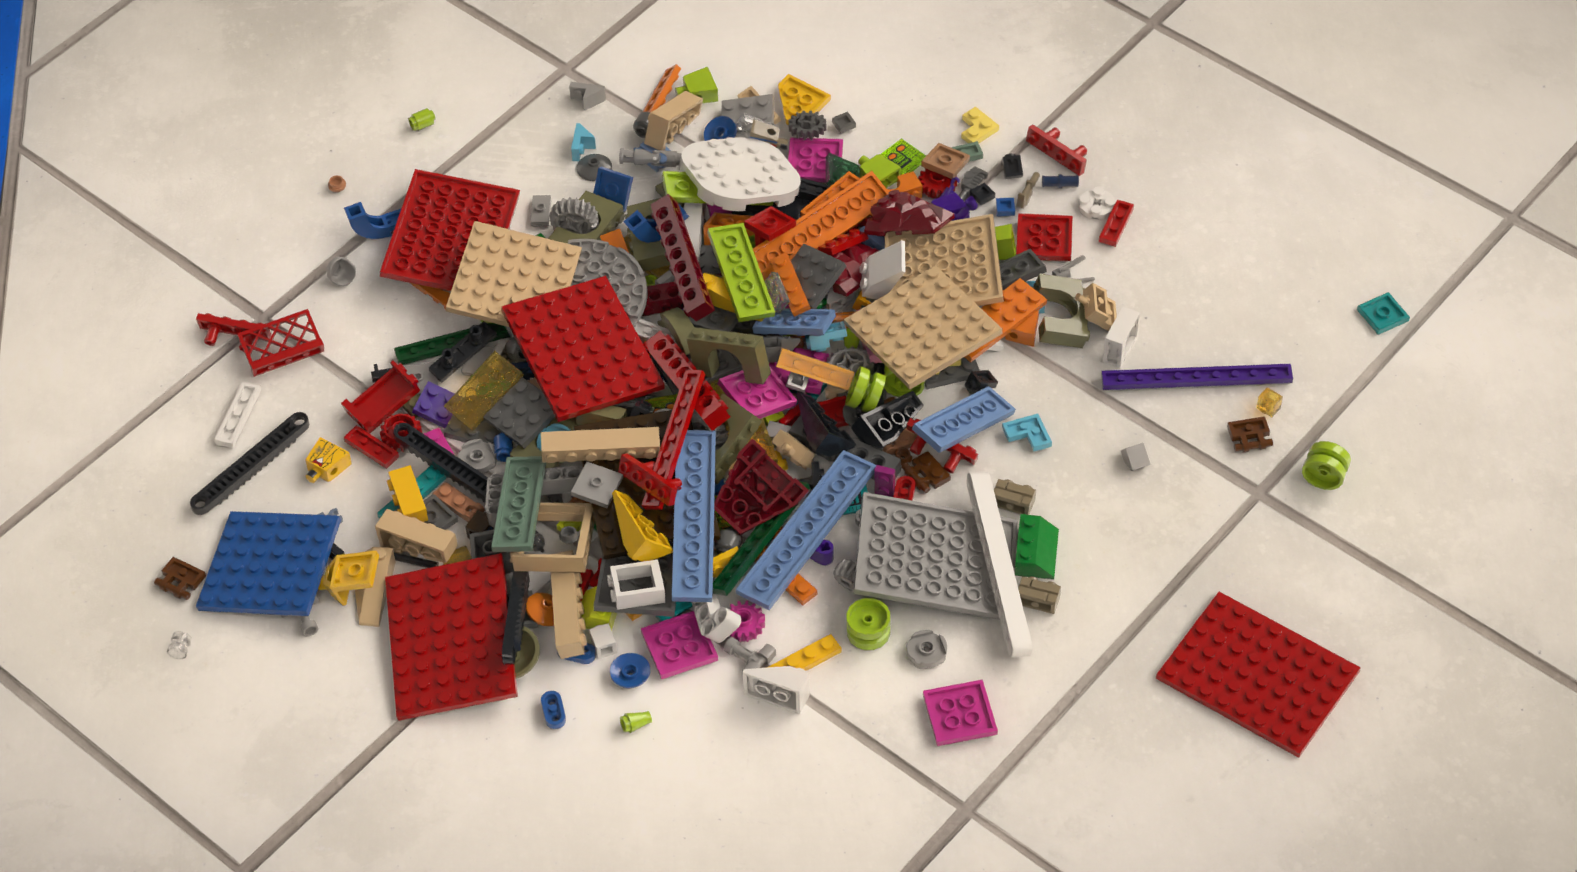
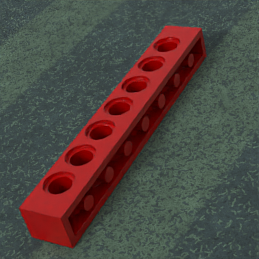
[643,330,730,431]

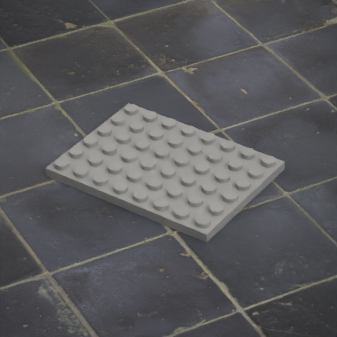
[853,492,1017,620]

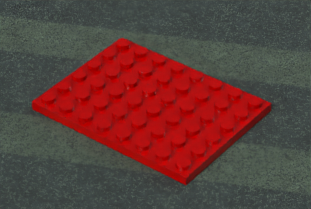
[380,169,520,291]
[501,276,665,422]
[385,553,518,721]
[1156,591,1361,758]

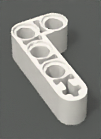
[692,594,741,643]

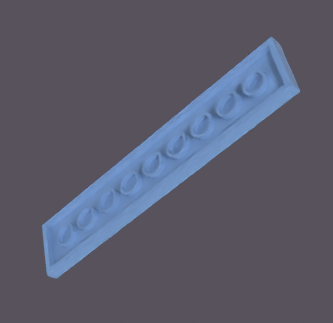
[672,430,716,602]
[735,450,876,611]

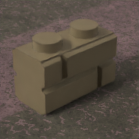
[994,479,1036,515]
[1018,576,1061,614]

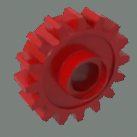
[918,168,957,199]
[380,413,422,452]

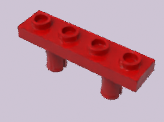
[1026,124,1087,176]
[196,313,272,352]
[907,418,978,473]
[618,453,682,506]

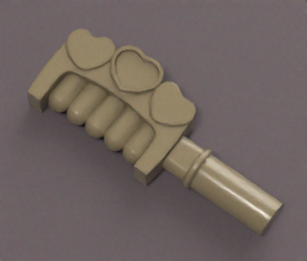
[1016,172,1040,209]

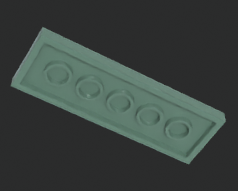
[492,456,546,552]

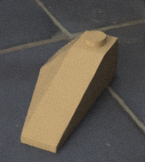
[355,547,396,627]

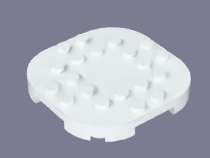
[680,137,801,211]

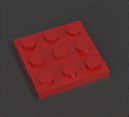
[1016,213,1073,262]

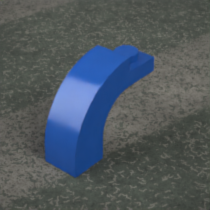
[344,202,401,239]
[623,205,689,243]

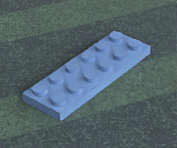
[912,386,1016,453]

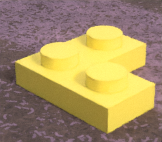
[961,107,999,143]

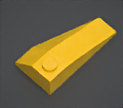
[703,272,764,322]
[612,490,673,562]

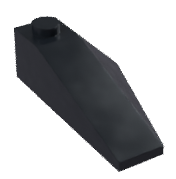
[796,391,856,457]
[851,391,924,448]

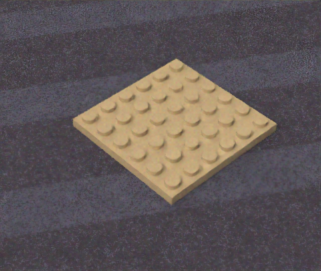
[884,214,1004,306]
[446,221,582,327]
[844,265,1003,389]

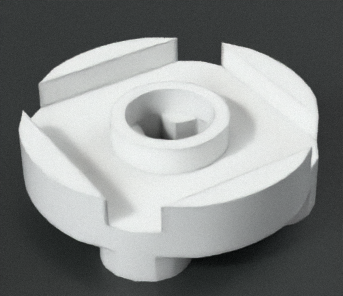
[1079,186,1116,220]

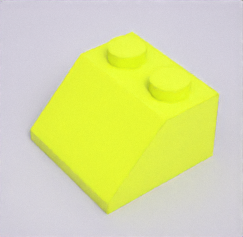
[581,586,617,631]

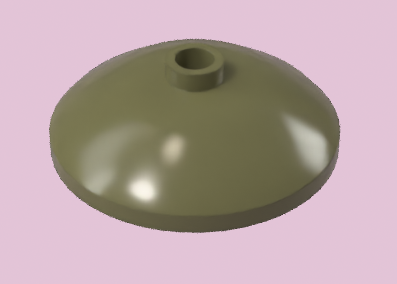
[515,626,540,679]

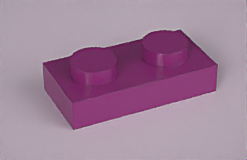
[874,465,895,497]

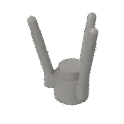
[1052,255,1095,282]

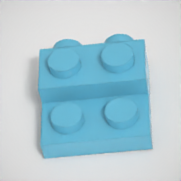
[805,321,847,352]

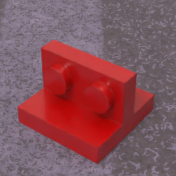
[744,206,796,247]

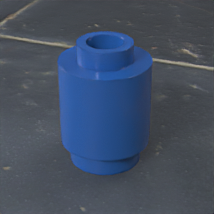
[493,433,513,462]

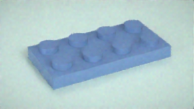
[752,308,836,336]

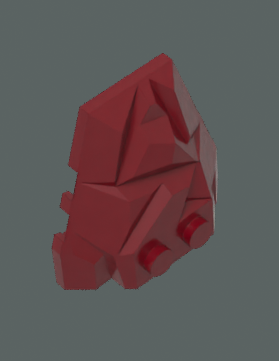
[864,190,955,236]
[830,243,879,297]
[714,438,809,535]

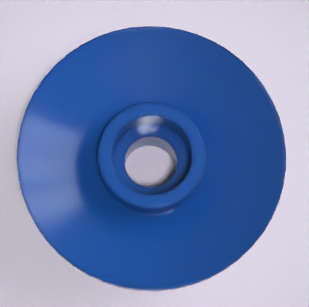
[704,116,737,141]
[610,653,650,688]

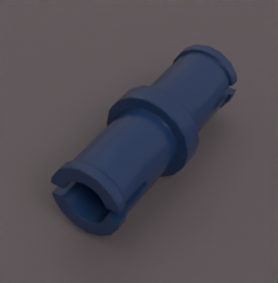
[1042,174,1079,188]

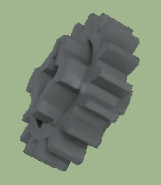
[788,110,827,140]

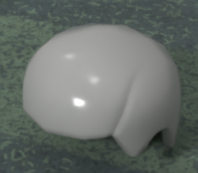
[326,256,356,286]

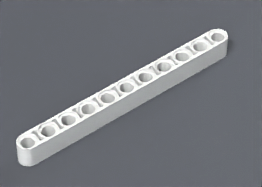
[967,472,1032,657]

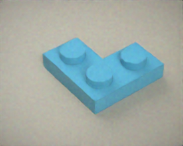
[1002,414,1052,452]

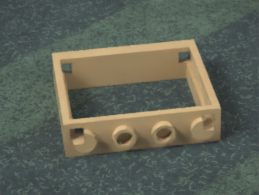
[510,503,595,572]

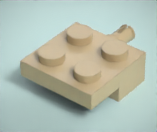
[1075,283,1117,331]
[772,429,815,470]

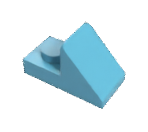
[571,123,596,161]

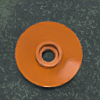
[526,592,554,626]

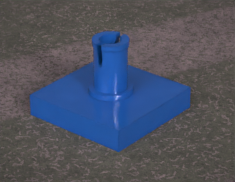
[593,167,633,212]

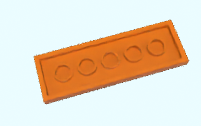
[964,278,1048,362]

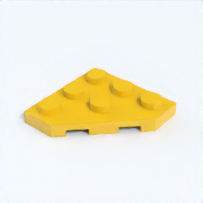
[778,74,831,125]

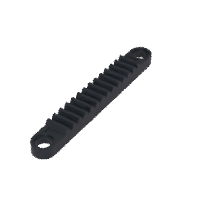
[190,412,310,515]
[394,423,488,503]
[502,553,530,665]

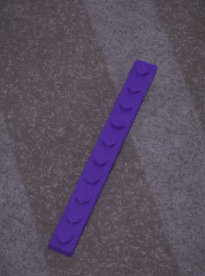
[1101,364,1293,390]

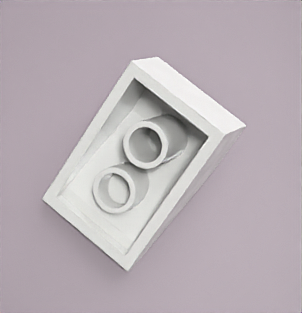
[860,240,905,300]
[742,666,810,714]

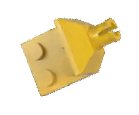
[318,550,379,606]

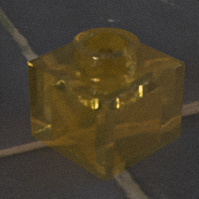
[1256,387,1283,417]

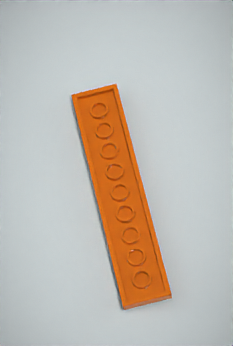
[753,171,889,285]

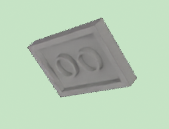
[721,94,774,131]

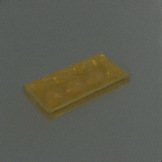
[444,350,523,431]

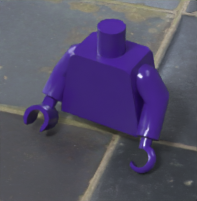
[931,177,978,221]

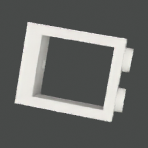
[1103,307,1140,368]
[607,560,665,610]

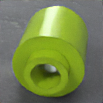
[408,108,436,131]

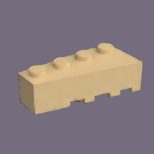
[644,91,703,150]
[375,509,458,563]

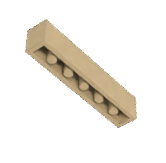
[541,427,660,463]
[551,550,587,659]

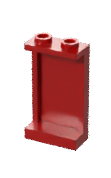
[341,360,420,434]

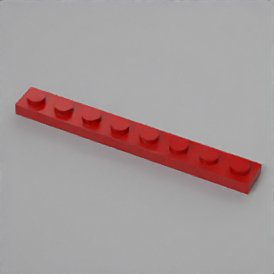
[641,370,705,510]

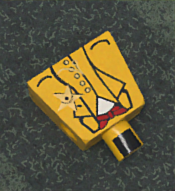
[305,437,352,483]

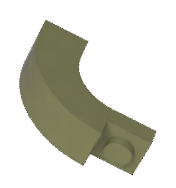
[657,307,694,355]

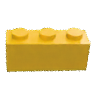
[386,465,428,522]

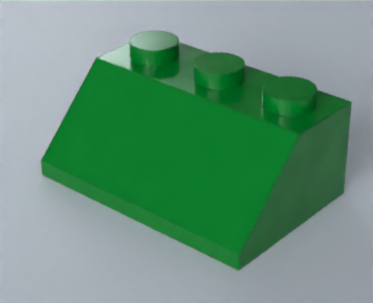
[1015,514,1059,579]

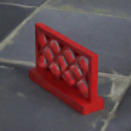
[237,309,324,377]

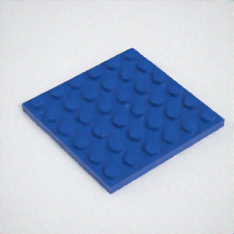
[196,511,341,616]

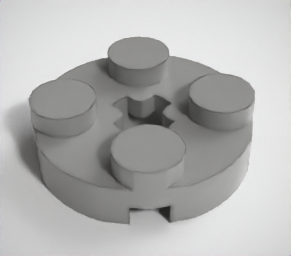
[458,439,497,473]
[907,630,947,669]

